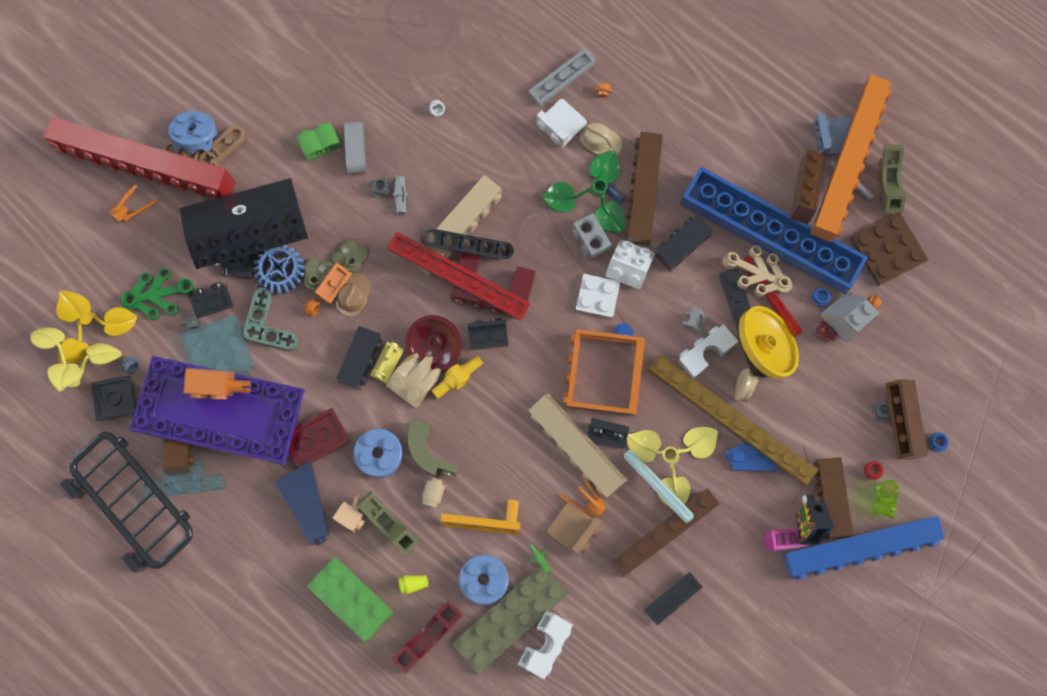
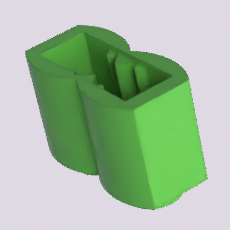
[296,123,341,161]

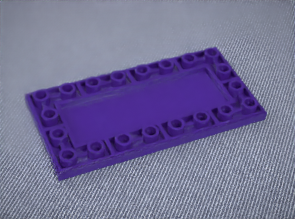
[129,356,305,465]

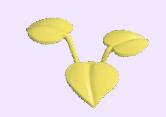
[30,327,122,392]
[627,427,718,511]

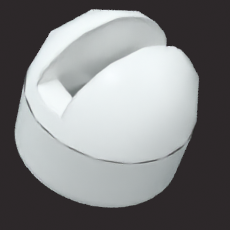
[429,100,445,116]

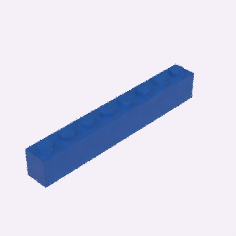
[783,516,945,580]

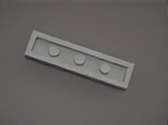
[528,48,597,107]

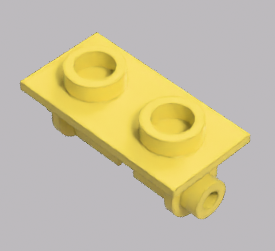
[370,342,404,383]

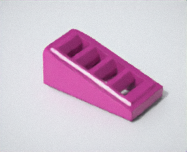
[764,528,808,551]

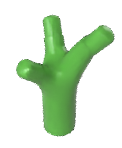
[529,544,551,572]

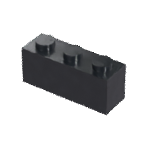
[655,214,713,272]
[337,326,383,390]

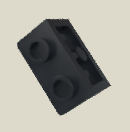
[189,282,234,319]
[468,318,509,351]
[587,418,630,449]

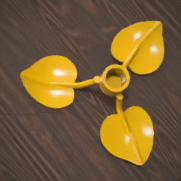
[56,290,137,365]

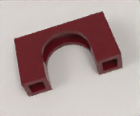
[450,253,536,319]

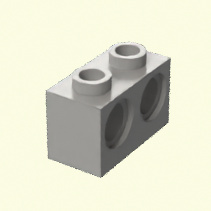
[572,213,612,260]

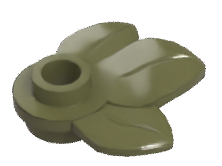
[331,239,369,273]
[304,257,334,291]

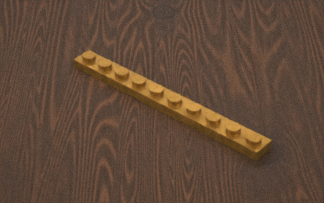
[648,355,818,487]

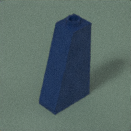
[275,462,330,546]

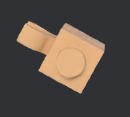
[333,495,365,533]

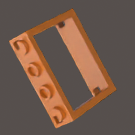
[563,329,645,416]

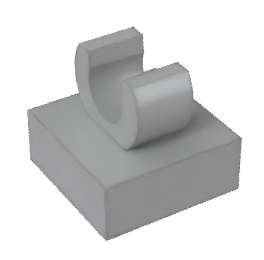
[682,308,707,333]

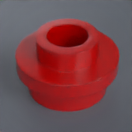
[864,461,884,480]

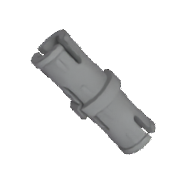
[393,176,408,215]

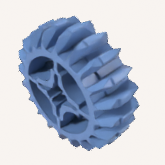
[253,245,305,295]

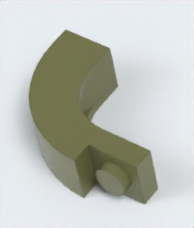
[878,144,906,212]
[408,419,459,478]
[356,491,419,556]

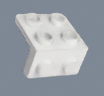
[536,99,587,148]
[605,240,655,290]

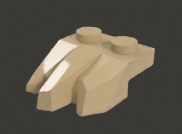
[386,353,441,408]

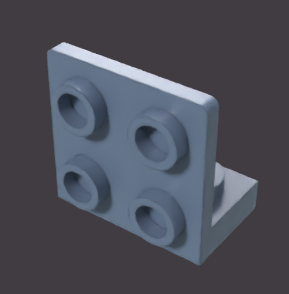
[813,113,851,156]

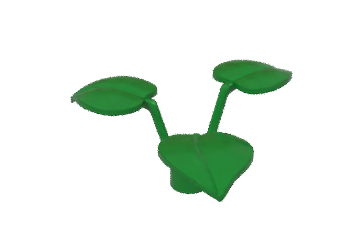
[543,150,625,233]

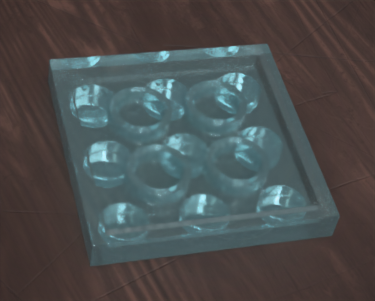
[181,314,255,374]

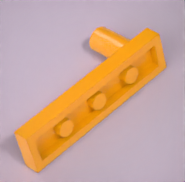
[441,500,521,535]

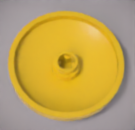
[739,306,799,379]

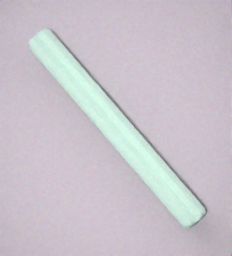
[623,450,694,523]

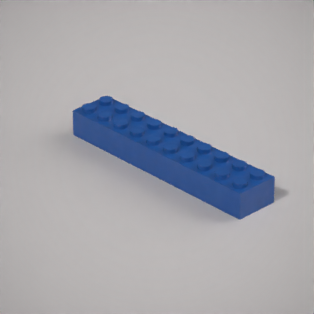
[680,167,868,295]

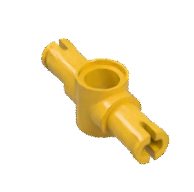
[431,355,484,399]

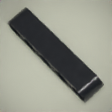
[420,229,514,260]

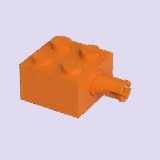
[184,369,251,400]

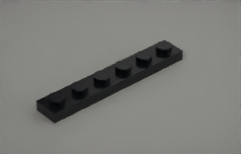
[719,268,768,379]

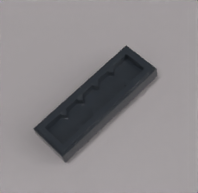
[644,572,702,625]

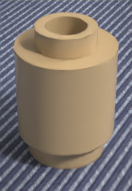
[421,478,445,508]

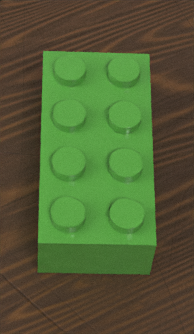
[307,557,394,642]

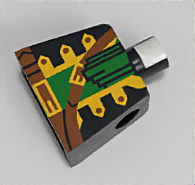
[796,494,834,545]

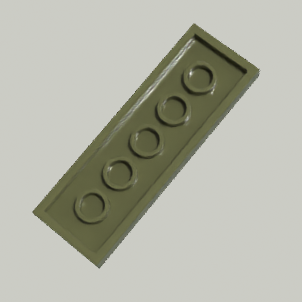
[452,566,569,674]

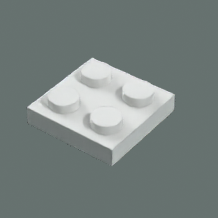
[575,274,620,319]

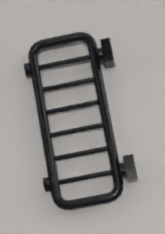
[60,432,193,573]

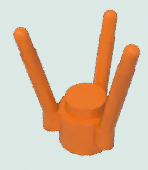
[109,185,158,222]
[557,475,607,518]

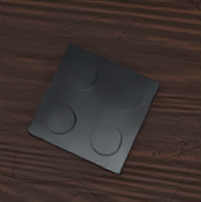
[91,375,136,421]

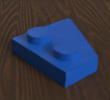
[724,443,777,472]

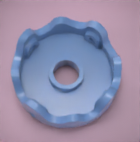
[168,111,217,154]
[353,429,403,479]
[459,554,509,606]

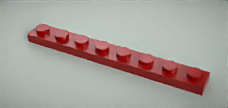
[387,232,531,321]

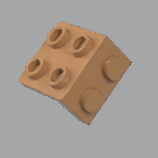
[547,502,602,556]

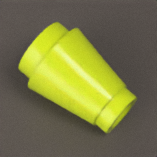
[398,575,428,595]

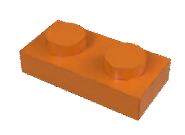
[314,262,352,304]

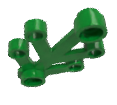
[120,268,195,320]

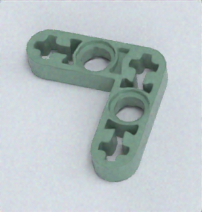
[243,288,299,351]

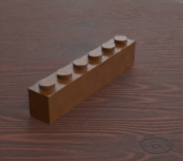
[625,132,663,246]
[612,488,720,577]

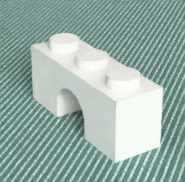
[678,324,738,379]
[517,611,573,679]

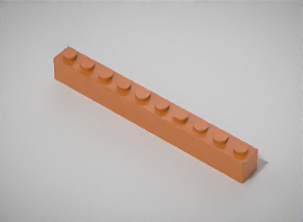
[810,74,892,242]

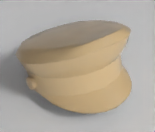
[734,368,761,403]

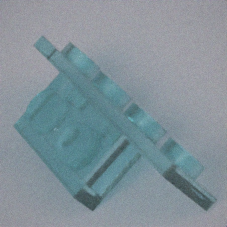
[143,461,226,498]

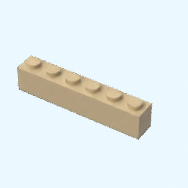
[414,175,502,277]
[528,394,627,498]

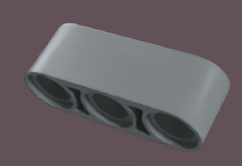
[344,121,366,174]

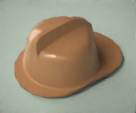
[336,273,371,316]

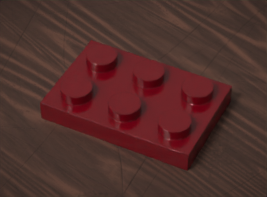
[289,408,351,468]

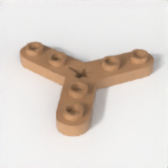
[163,125,246,200]

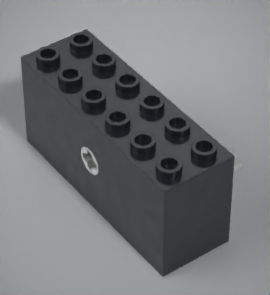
[180,178,308,269]

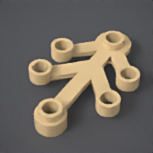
[723,245,792,297]

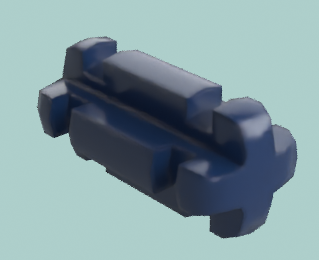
[605,183,626,204]

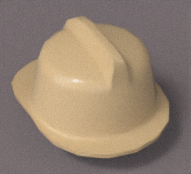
[580,123,622,155]

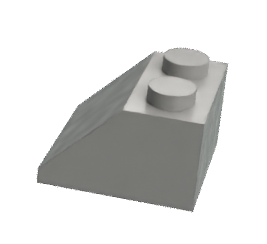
[820,294,879,343]

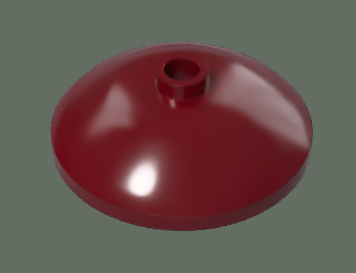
[406,315,462,371]

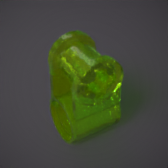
[872,479,899,519]

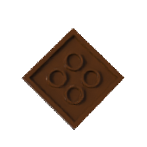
[850,212,929,286]

